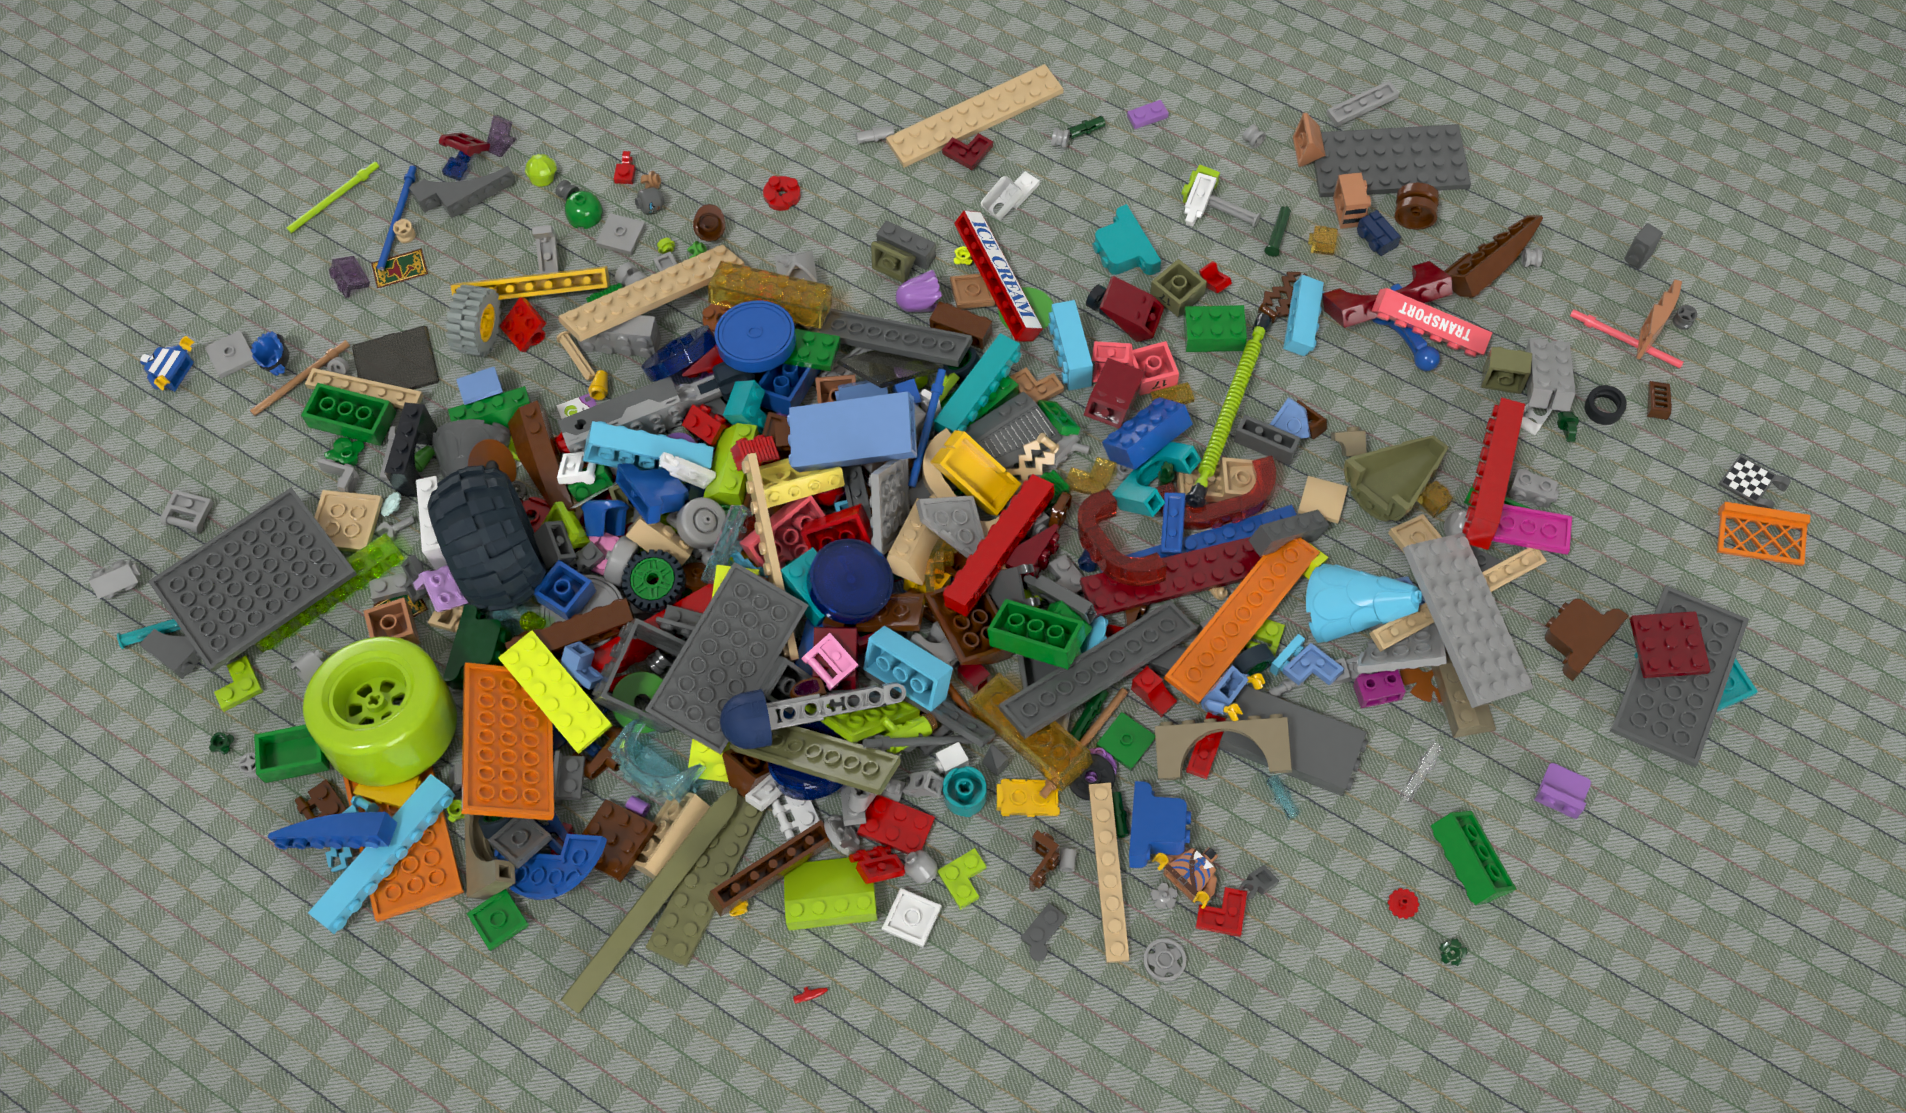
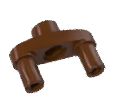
[572,723,628,780]

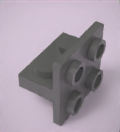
[553,750,586,805]

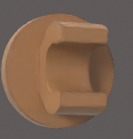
[641,171,661,189]

